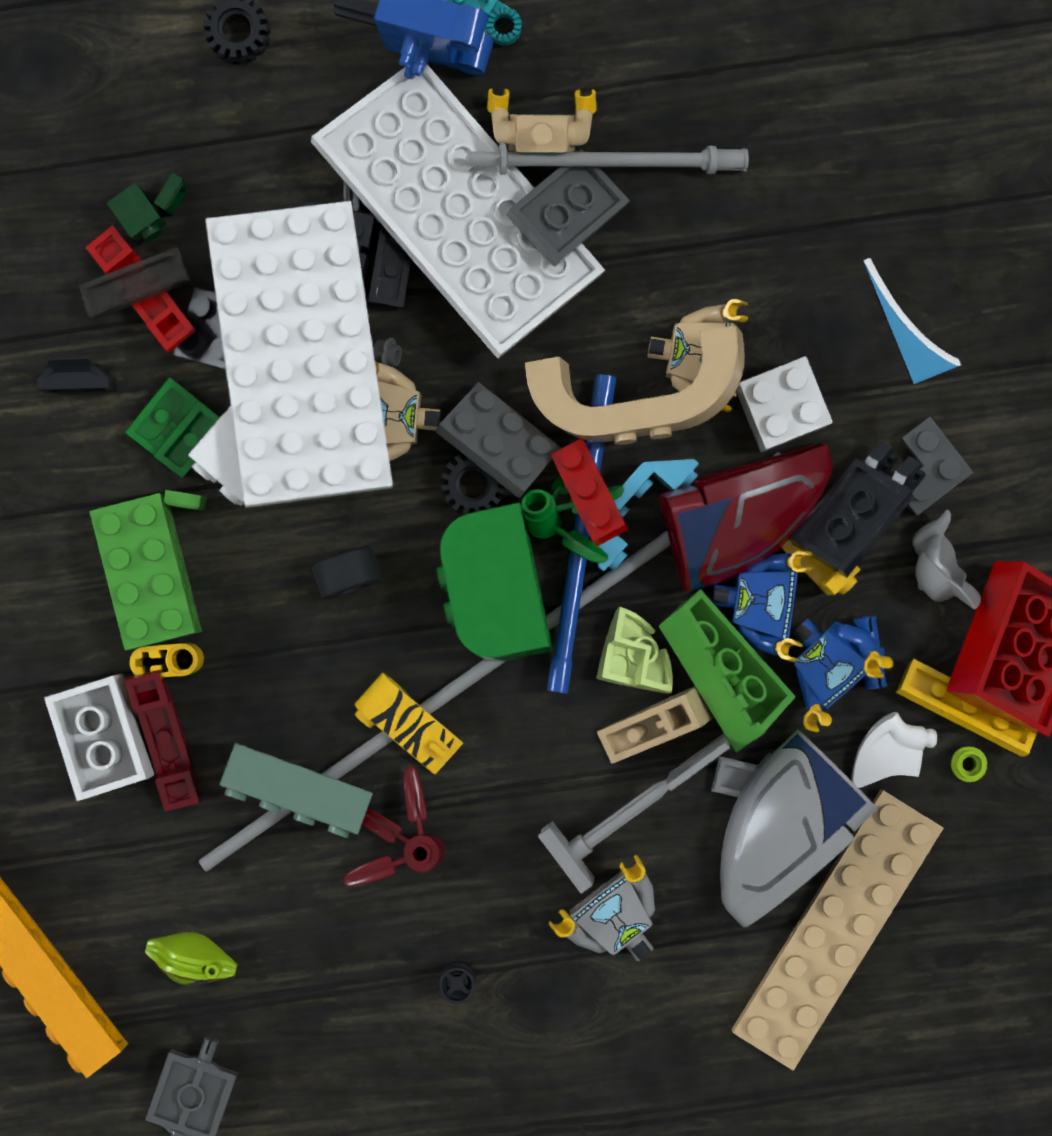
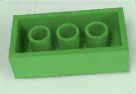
[89,493,202,651]

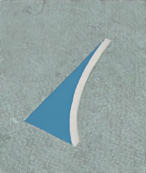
[863,258,961,384]

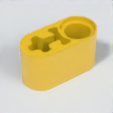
[130,643,204,677]

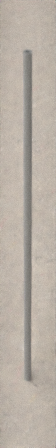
[199,452,780,872]

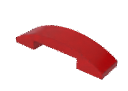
[85,225,196,353]

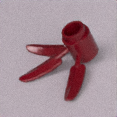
[343,766,445,887]

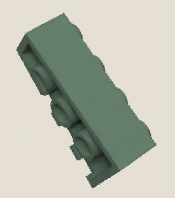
[220,743,373,838]

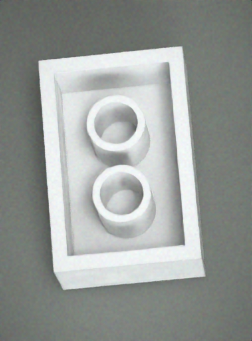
[44,674,154,801]

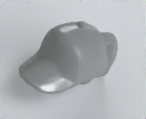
[912,510,981,609]

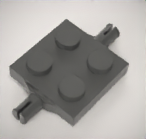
[145,1036,239,1136]

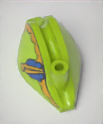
[145,932,238,986]

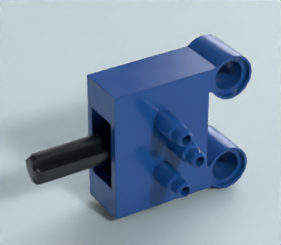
[334,0,494,79]

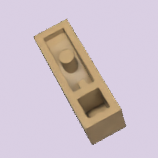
[597,686,714,764]

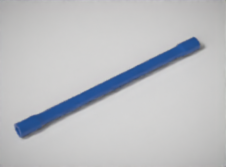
[547,374,616,694]

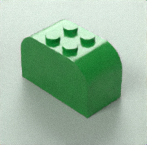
[437,503,553,662]

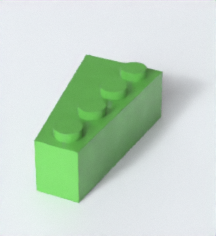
[659,589,795,752]

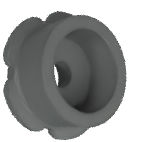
[373,337,402,367]

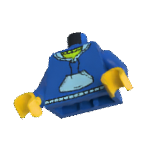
[712,551,813,662]
[792,618,893,732]

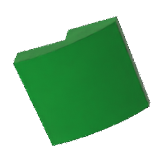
[125,377,220,478]

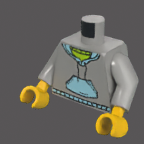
[549,855,655,961]

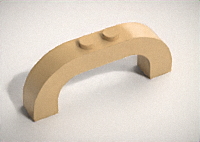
[525,325,745,445]

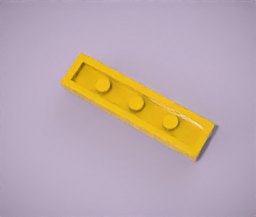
[896,659,1037,757]

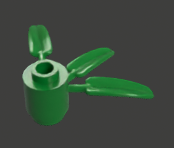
[521,473,624,564]

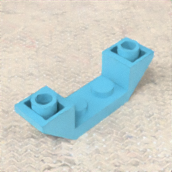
[597,459,699,572]

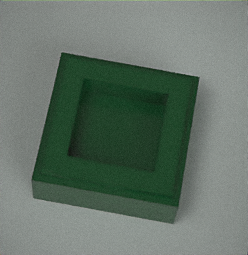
[154,172,189,216]

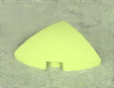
[596,607,673,694]

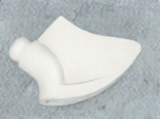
[851,712,937,788]

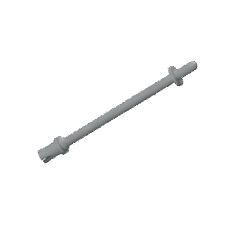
[465,143,749,175]

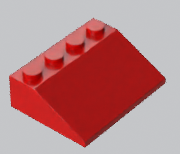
[946,561,1052,737]

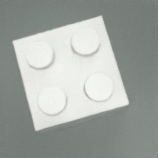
[736,356,833,453]

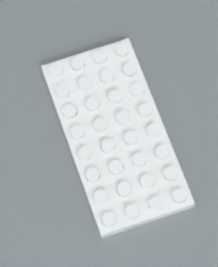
[311,65,605,358]
[206,201,393,508]

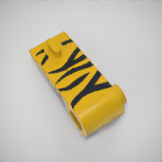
[354,672,463,775]

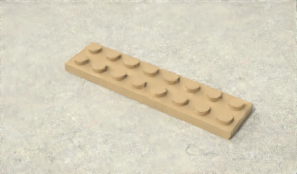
[731,789,944,1071]

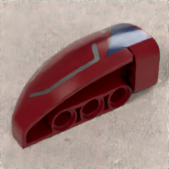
[658,442,833,593]

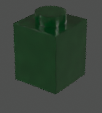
[107,182,167,244]

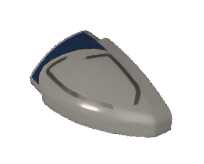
[720,729,877,928]

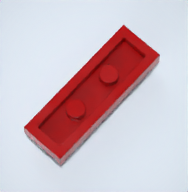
[551,438,629,547]

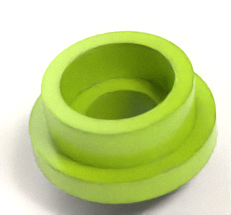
[951,746,987,782]

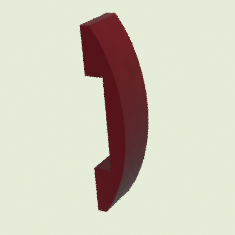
[124,670,200,812]

